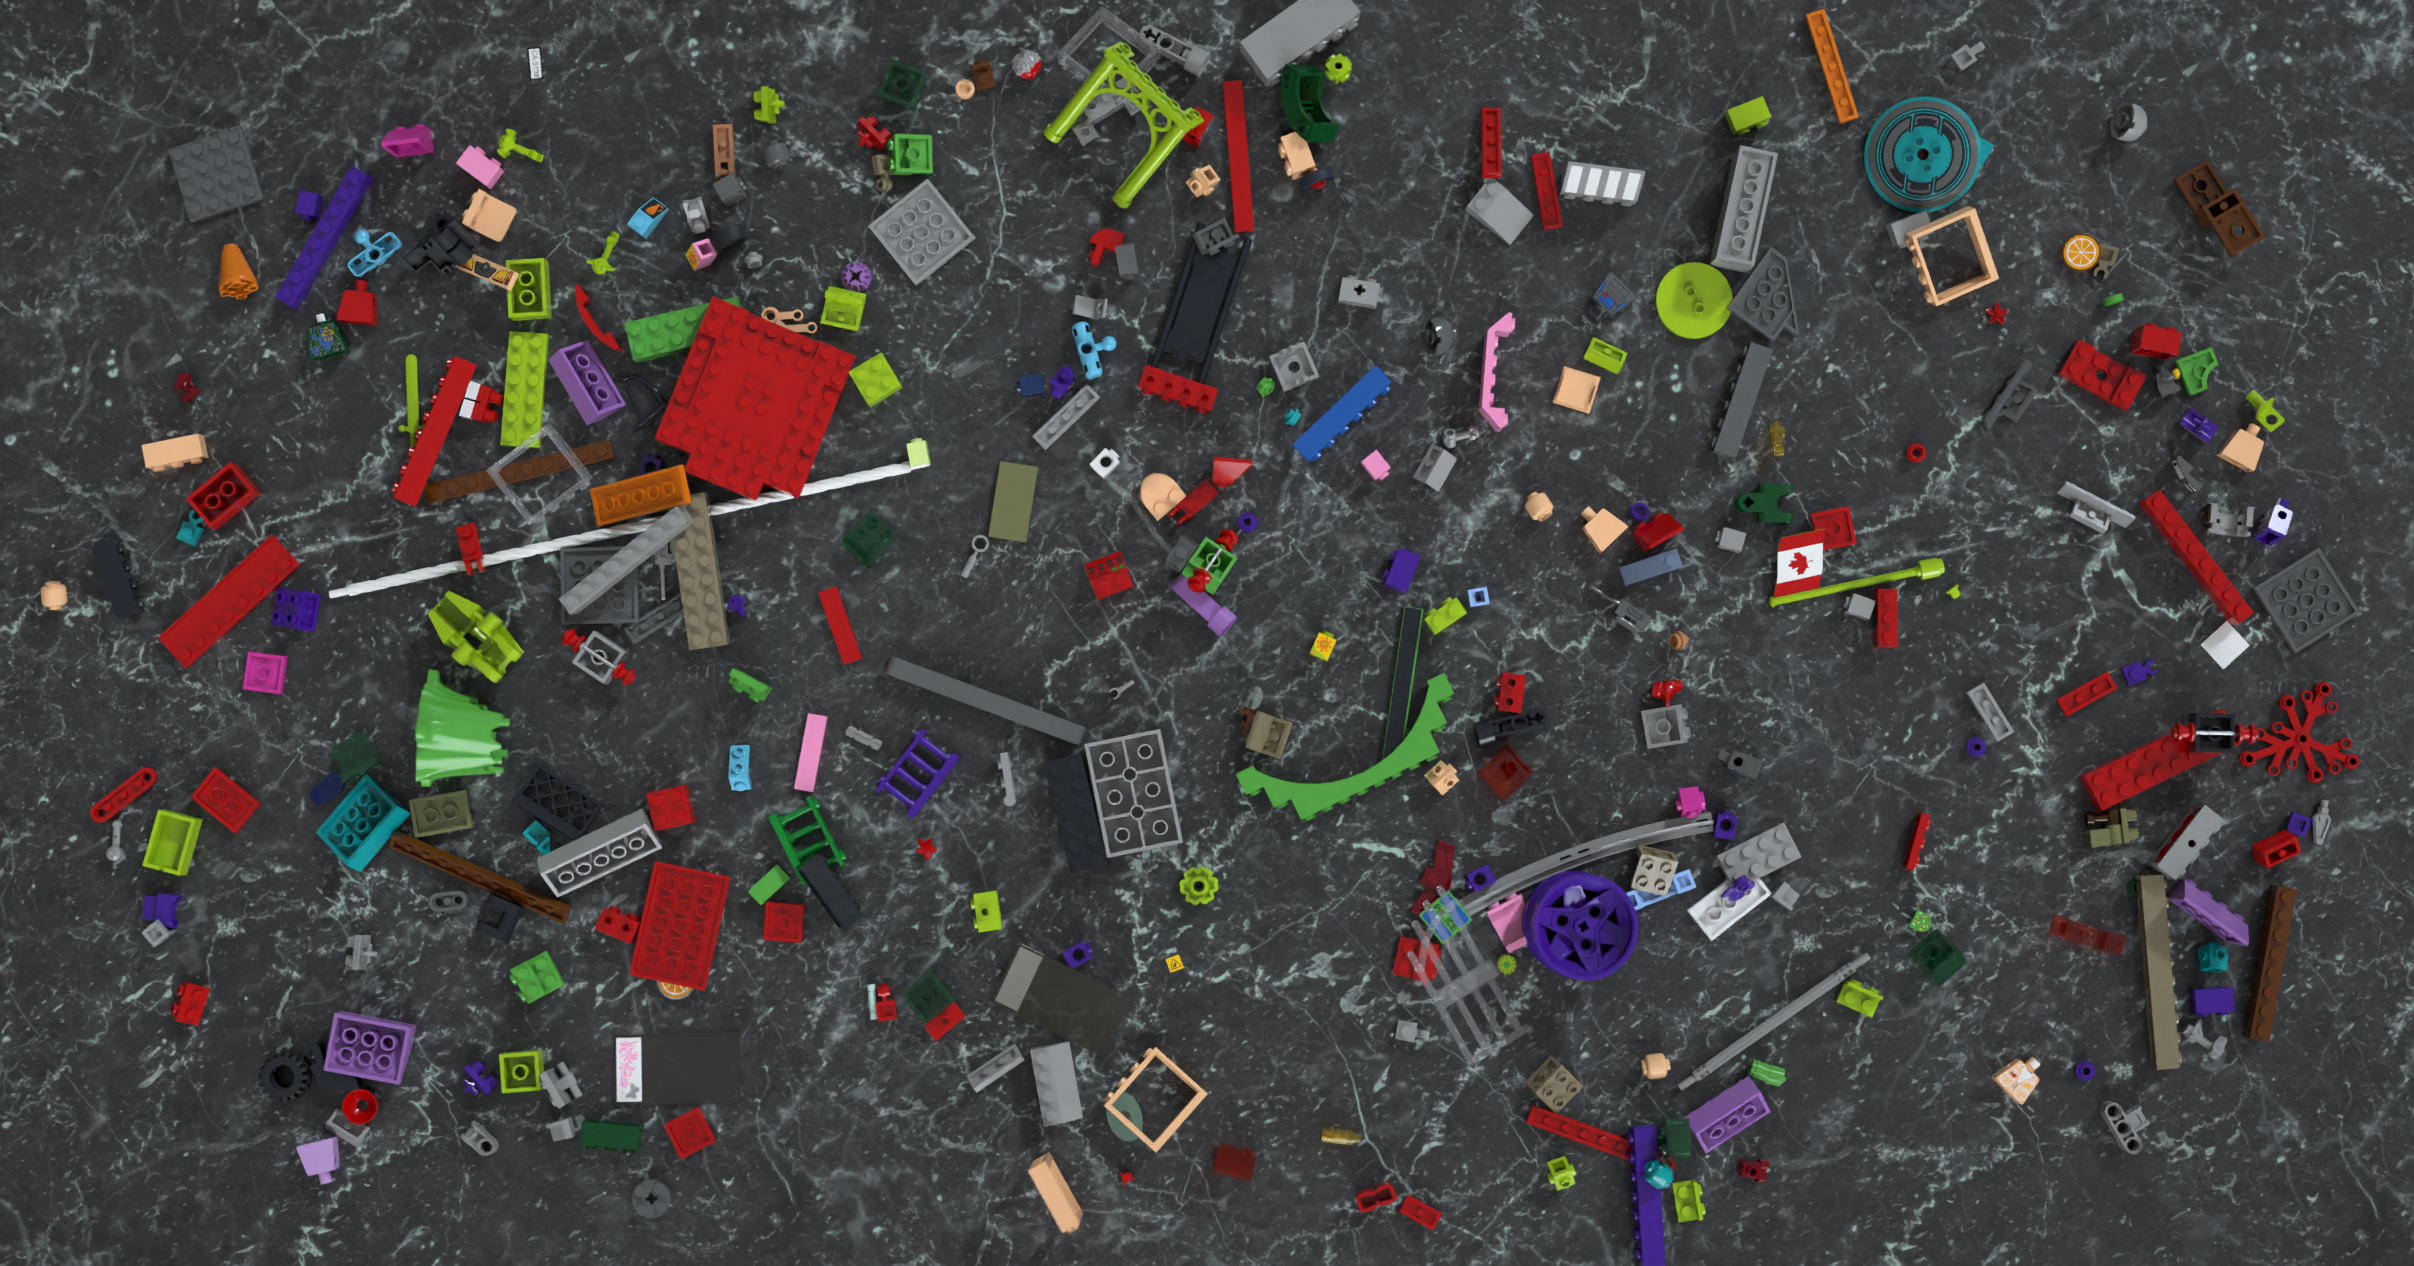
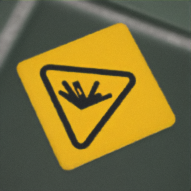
[1166,955,1184,972]

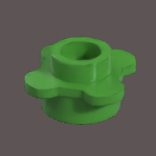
[1257,377,1275,397]

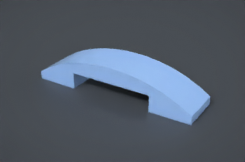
[1626,869,1696,910]

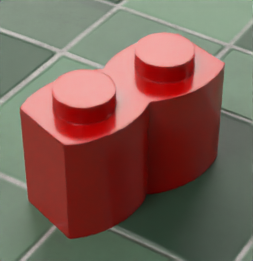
[1355,1182,1397,1212]

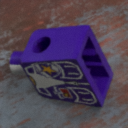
[2253,498,2293,546]

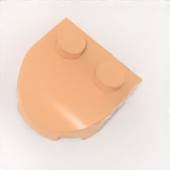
[1139,473,1186,521]

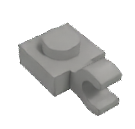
[1949,41,1985,72]
[1395,1019,1430,1042]

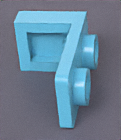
[729,745,751,791]

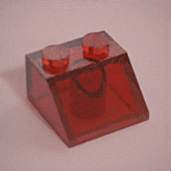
[1477,744,1533,801]
[1213,1143,1256,1182]

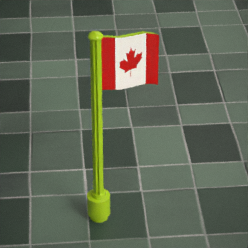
[1769,528,1945,607]

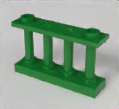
[768,796,847,886]

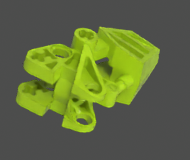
[428,591,524,683]

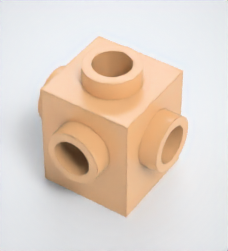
[1186,165,1221,197]
[1424,760,1459,796]

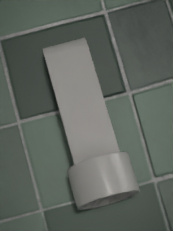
[1140,25,1211,77]

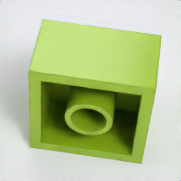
[849,353,903,407]
[499,1049,544,1093]

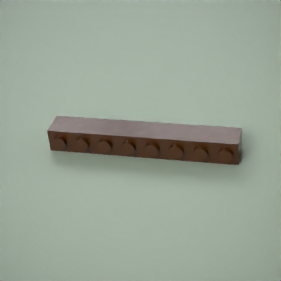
[2243,885,2297,1042]

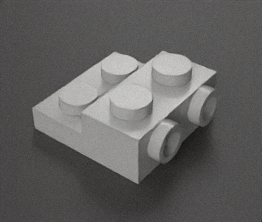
[1641,704,1691,749]

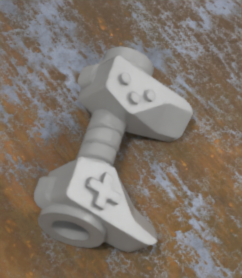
[2181,1019,2227,1059]

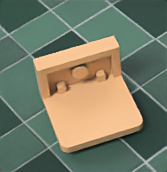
[462,189,517,242]

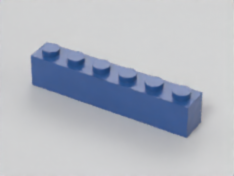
[1292,365,1392,462]

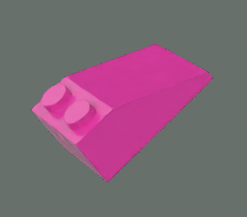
[381,124,434,157]

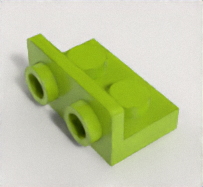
[1835,979,1883,1017]
[1671,1179,1705,1222]

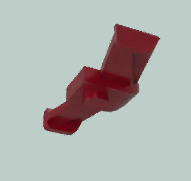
[1409,839,1455,915]

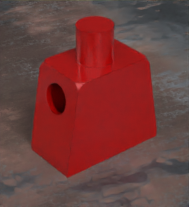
[336,280,378,326]

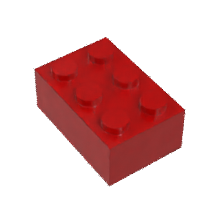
[186,462,261,530]

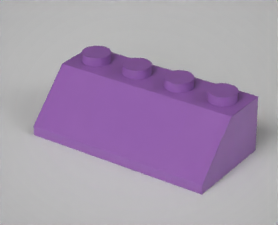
[549,340,626,425]
[1684,1076,1770,1154]

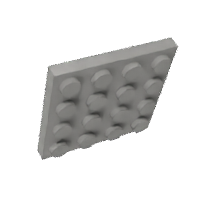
[868,179,976,286]

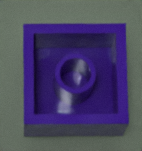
[1382,548,1421,594]

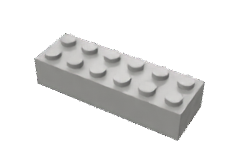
[537,809,662,898]

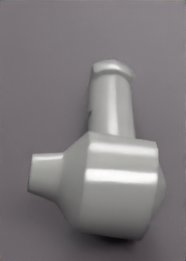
[106,820,124,861]

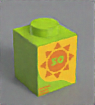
[1309,631,1336,662]

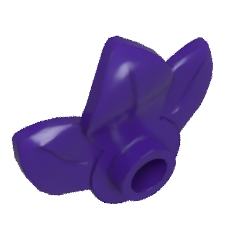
[1720,875,1755,902]

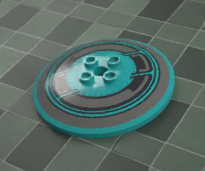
[1864,97,1982,212]

